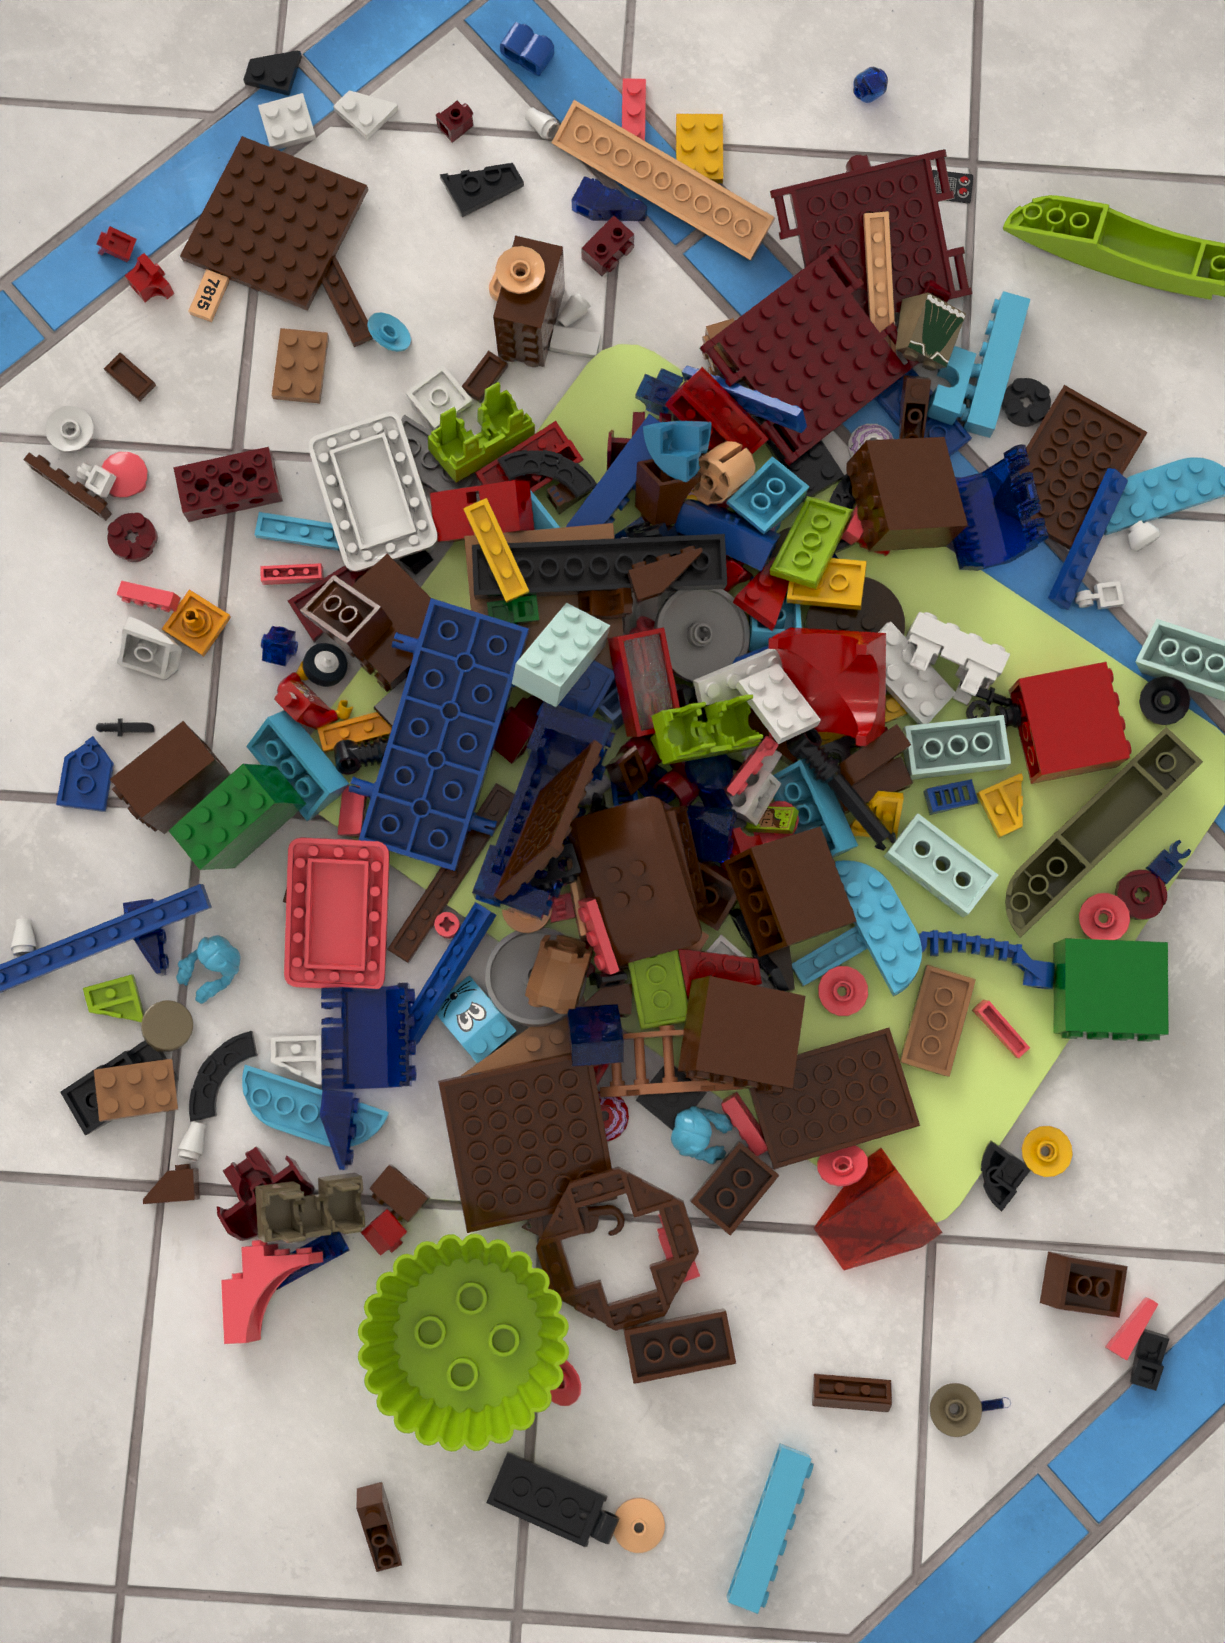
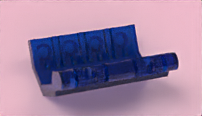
[952,444,1049,571]
[321,983,417,1090]

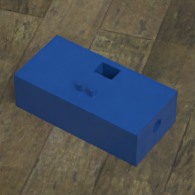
[674,499,781,571]

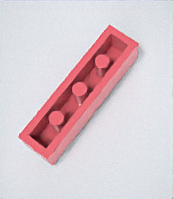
[260,563,324,585]
[116,581,181,612]
[721,1092,768,1156]

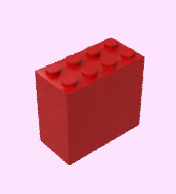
[1009,662,1132,784]

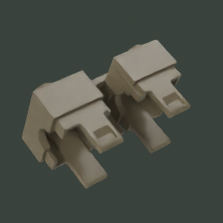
[255,1173,365,1243]

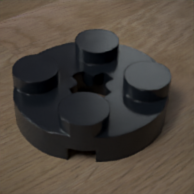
[1002,378,1051,427]

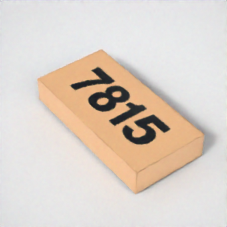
[188,269,230,322]

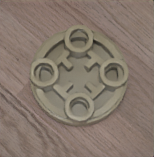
[141,1000,193,1052]

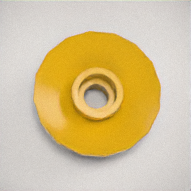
[1021,1126,1073,1177]

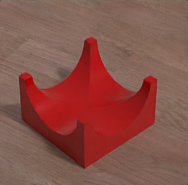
[769,627,886,746]

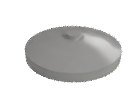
[654,589,750,683]
[485,927,587,1027]

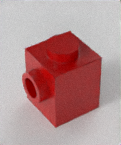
[360,1209,407,1256]

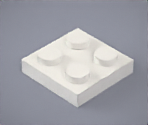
[258,93,316,150]
[405,365,473,430]

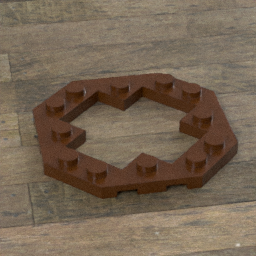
[536,1167,699,1331]

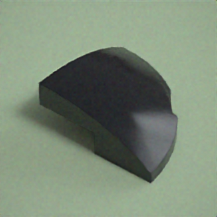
[624,521,678,538]
[981,1140,1031,1212]

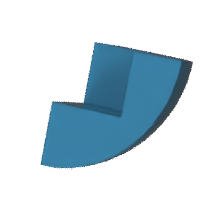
[643,421,711,482]

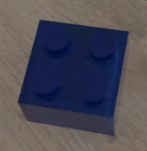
[567,1004,624,1066]

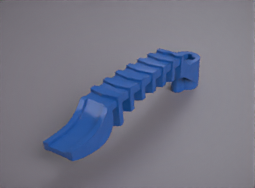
[918,930,1055,989]

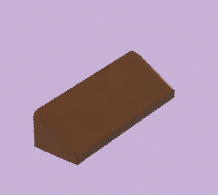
[812,1374,892,1412]

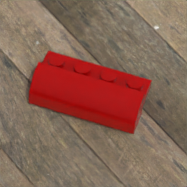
[665,367,770,454]
[475,421,584,493]

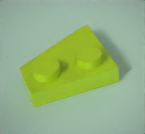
[83,974,144,1022]

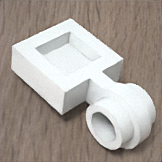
[77,462,117,498]
[1075,581,1124,610]

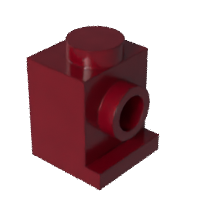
[436,100,474,143]

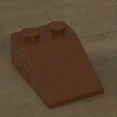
[300,575,393,660]
[1040,1251,1128,1318]

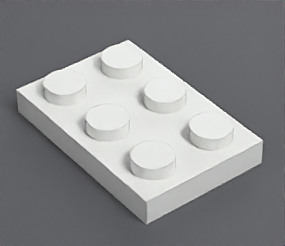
[736,664,821,744]

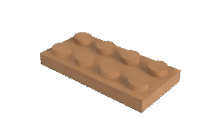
[900,965,976,1077]

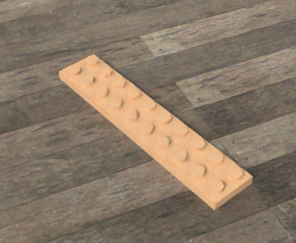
[551,100,776,261]

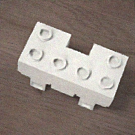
[906,612,1010,705]

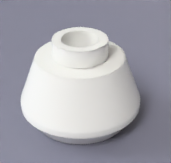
[1128,520,1160,552]

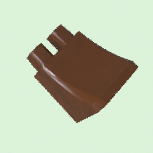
[635,459,701,527]

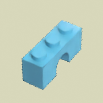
[927,346,977,425]

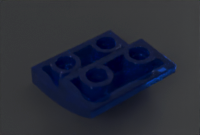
[687,805,738,863]

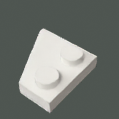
[333,90,399,140]
[271,1035,323,1085]

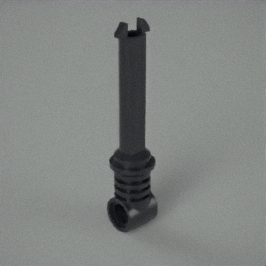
[786,728,896,851]
[334,736,389,775]

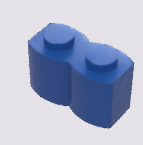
[500,22,554,76]

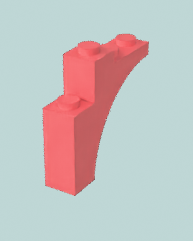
[221,1240,323,1344]

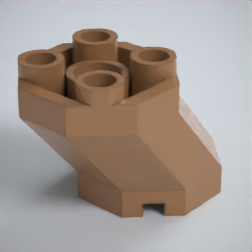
[525,935,594,1014]

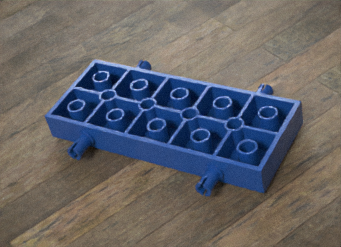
[349,598,530,871]

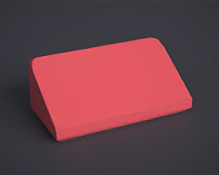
[337,786,367,837]

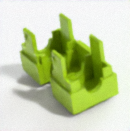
[428,382,535,482]
[651,694,763,765]

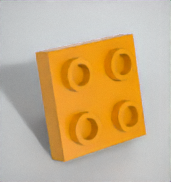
[162,589,231,657]

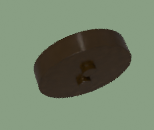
[805,577,905,635]

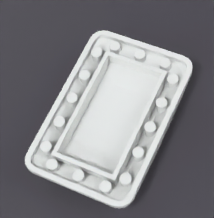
[308,412,438,572]

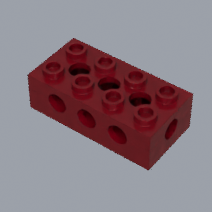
[173,447,283,522]

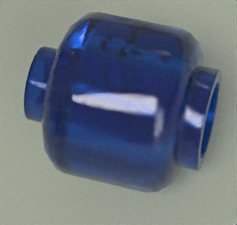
[853,66,888,103]

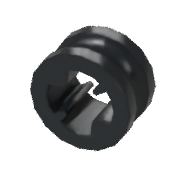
[966,700,990,719]

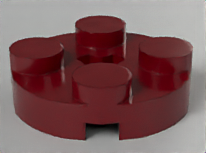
[107,513,158,562]
[1115,870,1167,920]

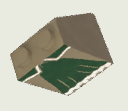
[896,293,966,371]

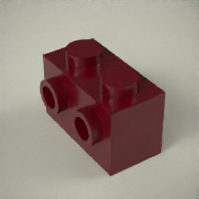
[581,216,634,276]

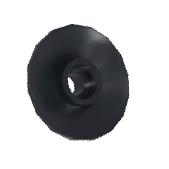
[1139,676,1191,725]

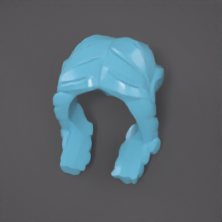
[176,935,241,1004]
[671,1106,733,1164]

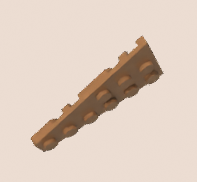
[461,996,604,1076]

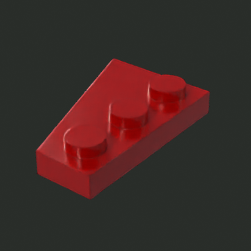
[733,557,789,631]
[678,949,762,999]

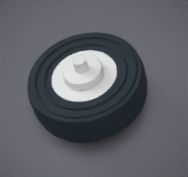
[303,643,348,687]

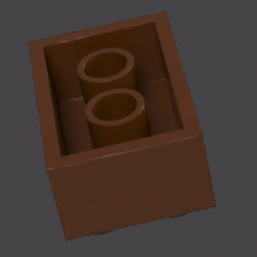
[689,1142,780,1236]

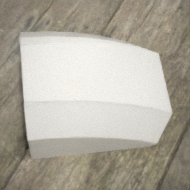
[117,616,182,679]

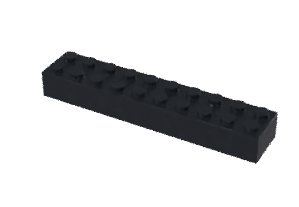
[472,534,727,600]

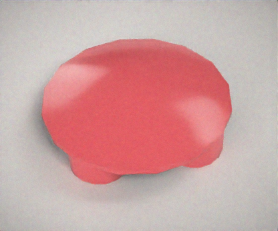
[102,452,148,497]

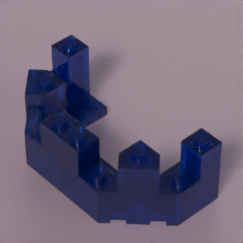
[472,701,616,921]

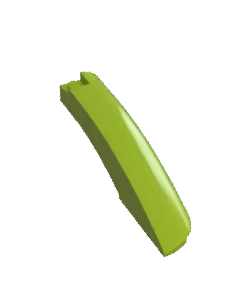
[1003,195,1225,300]

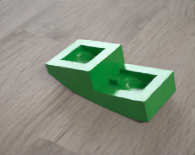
[487,595,539,625]

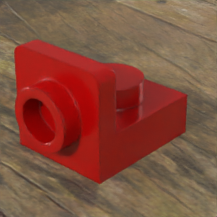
[96,226,137,262]

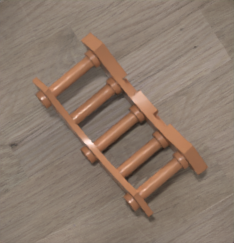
[597,1025,744,1098]

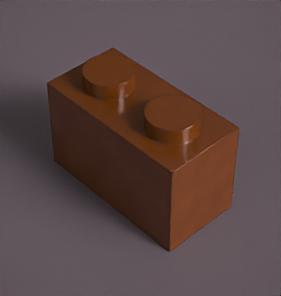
[369,1164,430,1222]

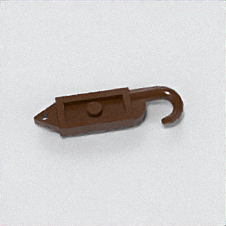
[522,1205,625,1239]

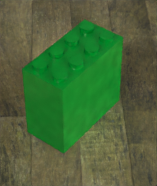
[169,763,306,870]
[1054,938,1169,1042]

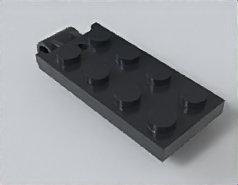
[751,415,845,503]
[486,1452,620,1547]

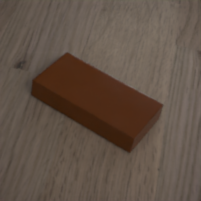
[461,350,508,403]
[104,352,156,402]

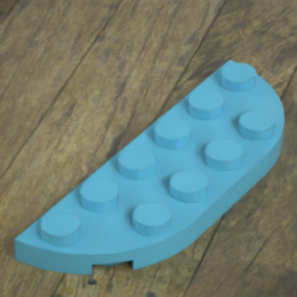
[1104,457,1225,536]
[835,860,922,996]
[242,1065,390,1148]

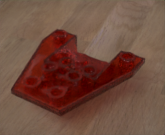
[813,1147,943,1270]

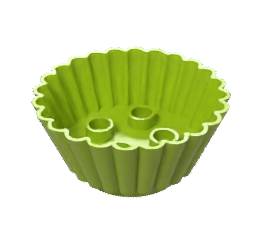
[358,1234,569,1452]

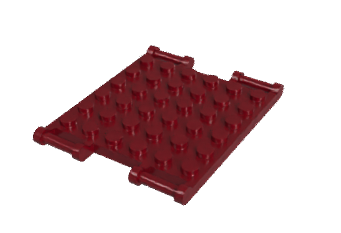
[770,149,973,317]
[699,244,920,466]

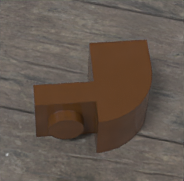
[578,587,633,619]

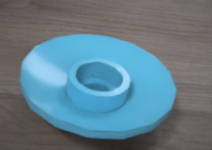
[367,312,411,352]

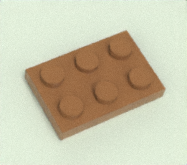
[271,328,329,404]
[94,1059,178,1122]

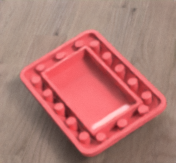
[284,837,390,991]

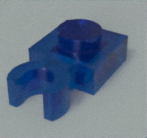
[1146,840,1191,885]

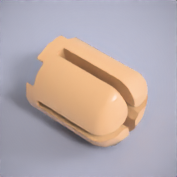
[692,441,756,505]

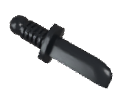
[960,681,1013,707]
[96,718,154,737]

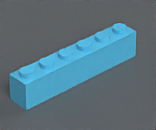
[961,291,1030,438]
[726,1443,814,1614]

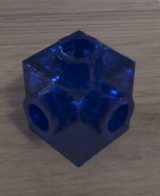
[261,626,298,666]

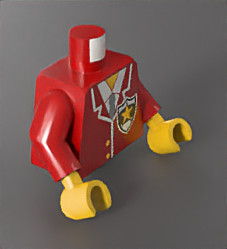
[274,661,353,730]

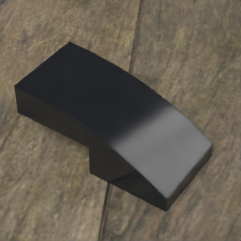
[589,969,627,989]
[1130,1329,1169,1391]

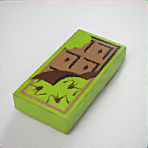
[746,806,799,834]

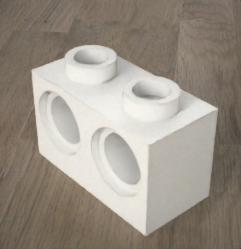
[723,769,781,826]

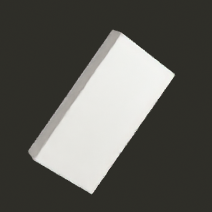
[550,325,601,358]

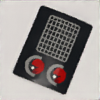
[932,170,973,203]

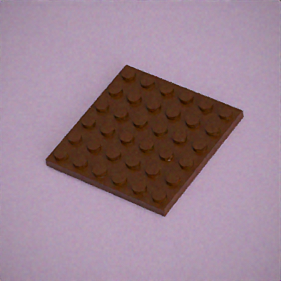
[180,136,369,311]
[438,1049,617,1233]

